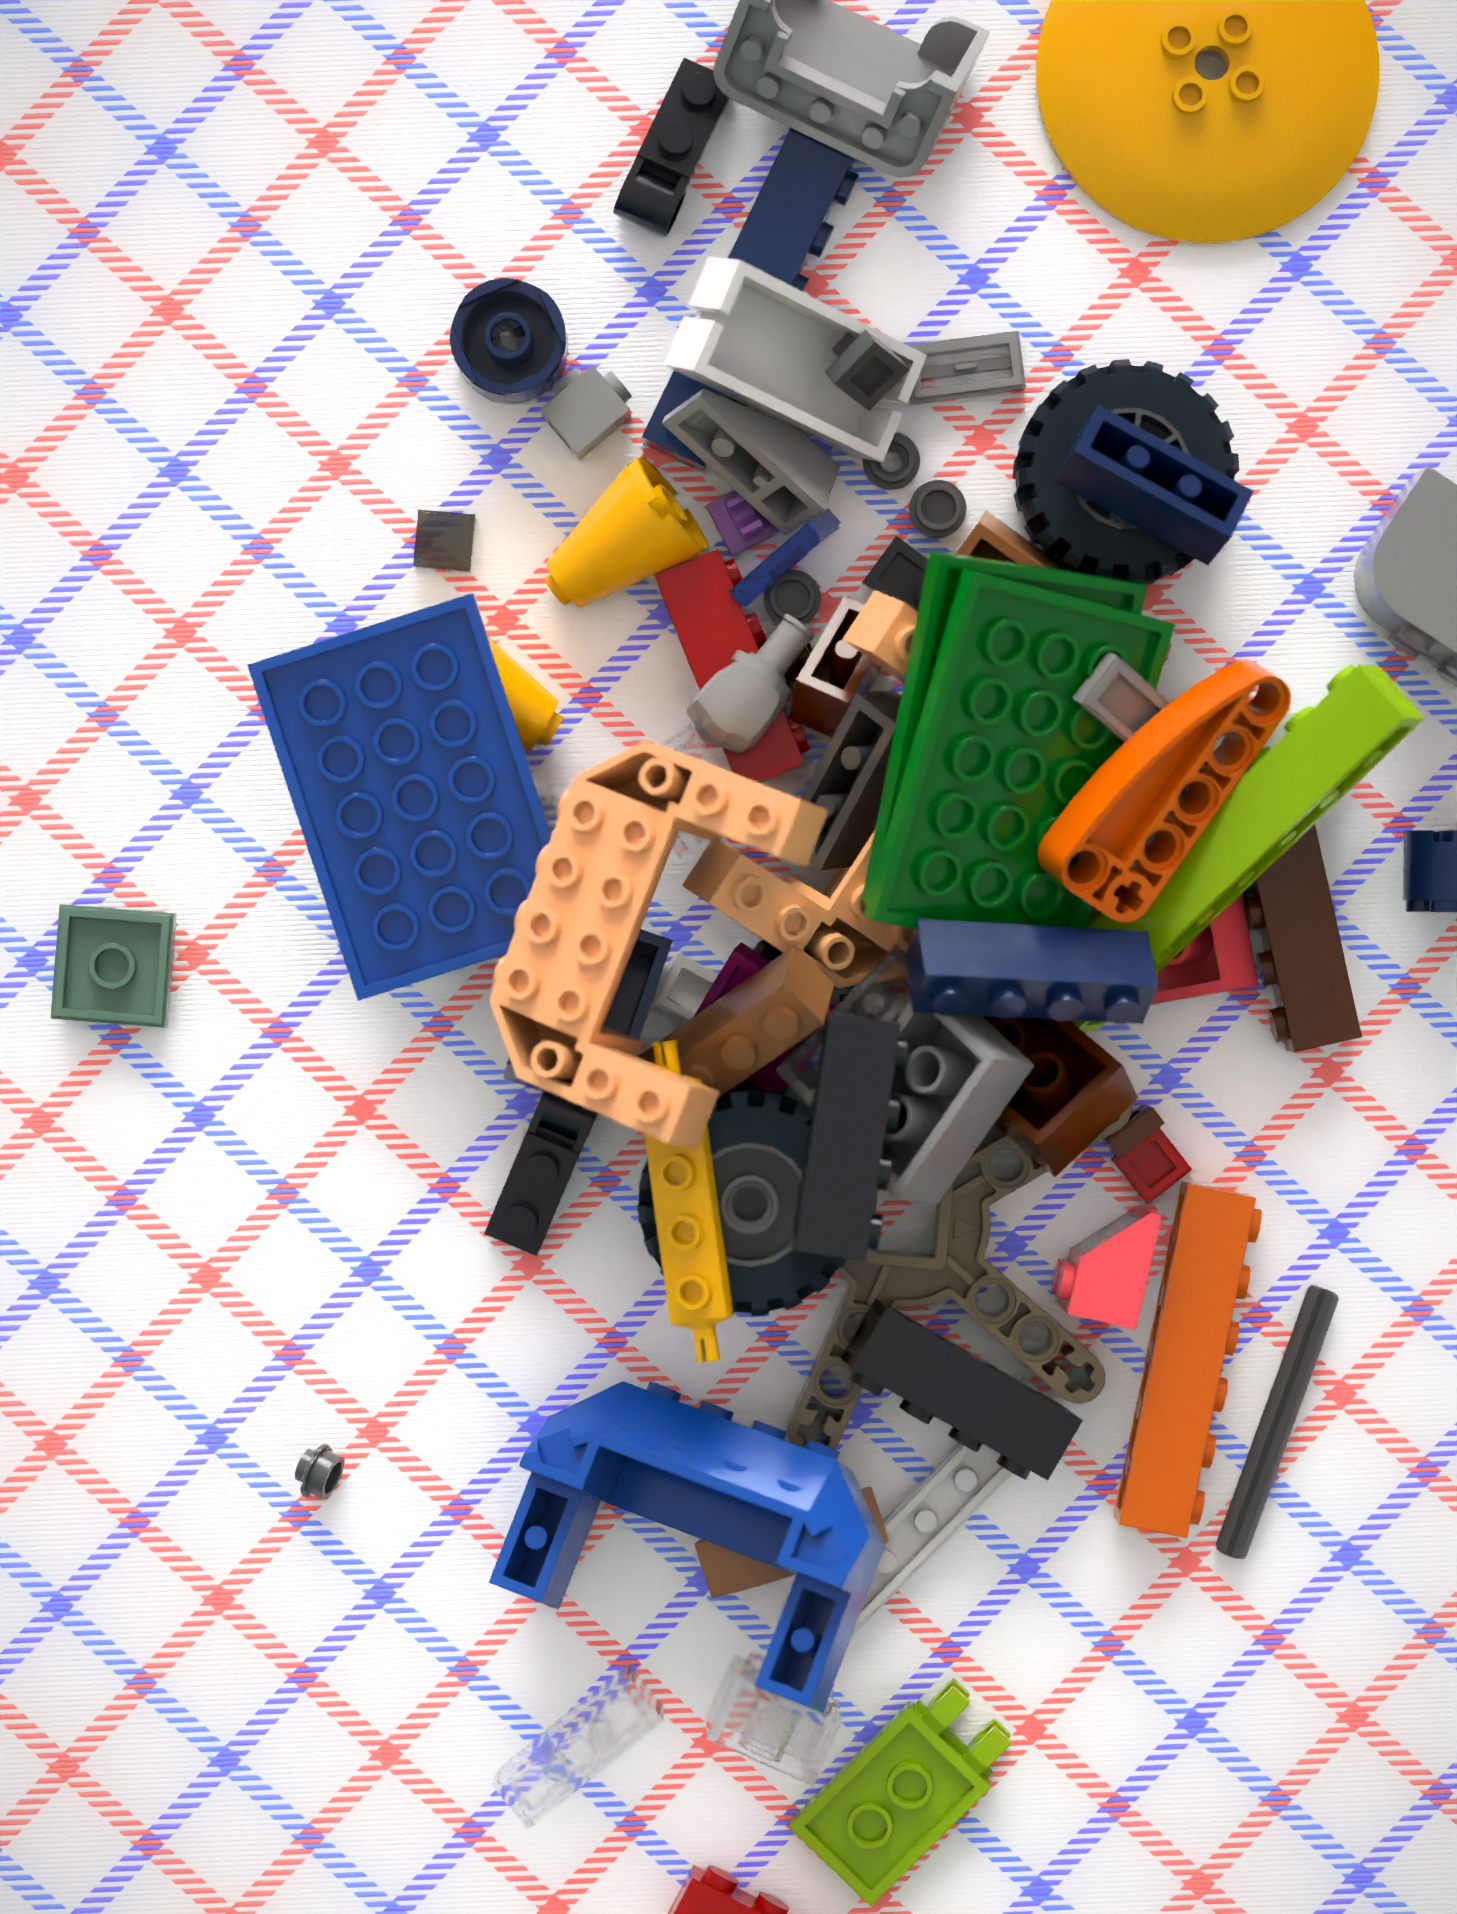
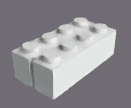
[663,256,927,463]

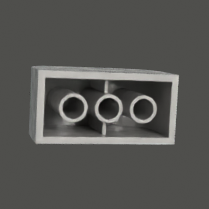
[1354,466,1457,687]

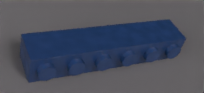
[642,128,859,474]

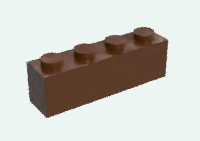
[1244,824,1362,1052]

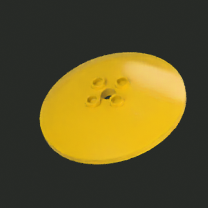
[1036,0,1379,244]

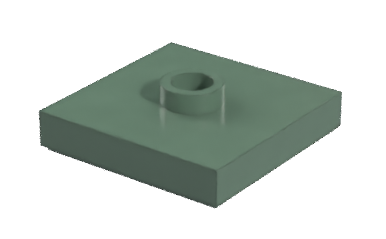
[50,904,177,1028]

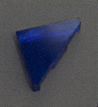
[728,508,841,607]

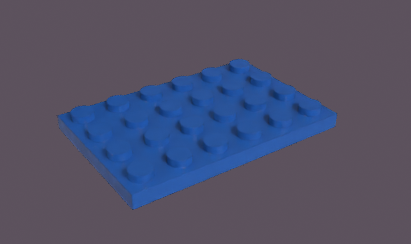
[247,592,552,1001]

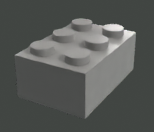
[882,1000,1034,1205]

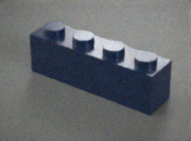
[905,919,1158,1024]

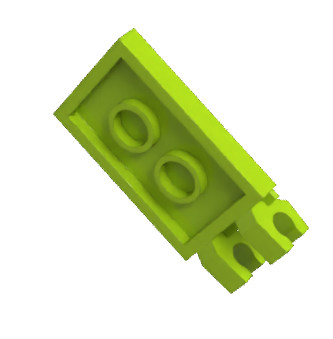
[789,1678,1011,1907]

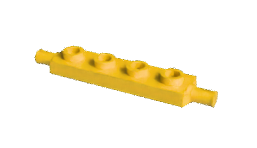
[644,1040,733,1363]

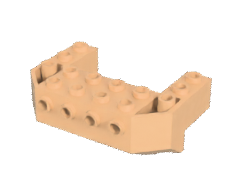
[681,590,918,989]
[489,740,828,1148]

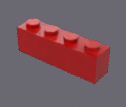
[654,549,810,784]

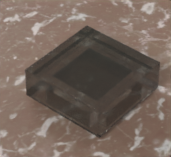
[413,509,476,573]

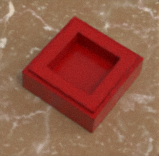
[1110,1127,1193,1205]

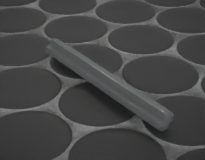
[1216,1285,1339,1559]

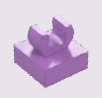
[706,490,781,558]

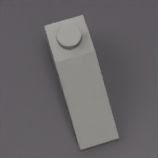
[662,389,840,536]

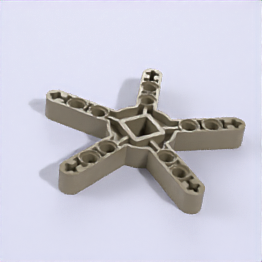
[787,979,1132,1449]

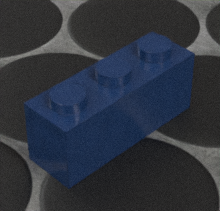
[1054,405,1254,566]

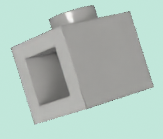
[540,365,632,461]

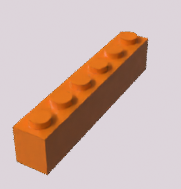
[1114,1181,1262,1538]

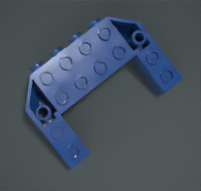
[488,1381,885,1713]

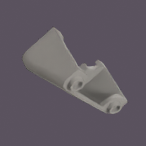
[713,0,990,178]

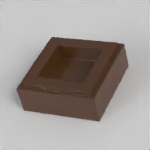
[1102,1104,1165,1159]

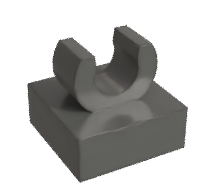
[825,329,910,411]

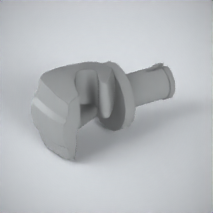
[686,614,815,754]

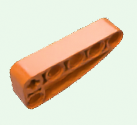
[1038,660,1291,923]

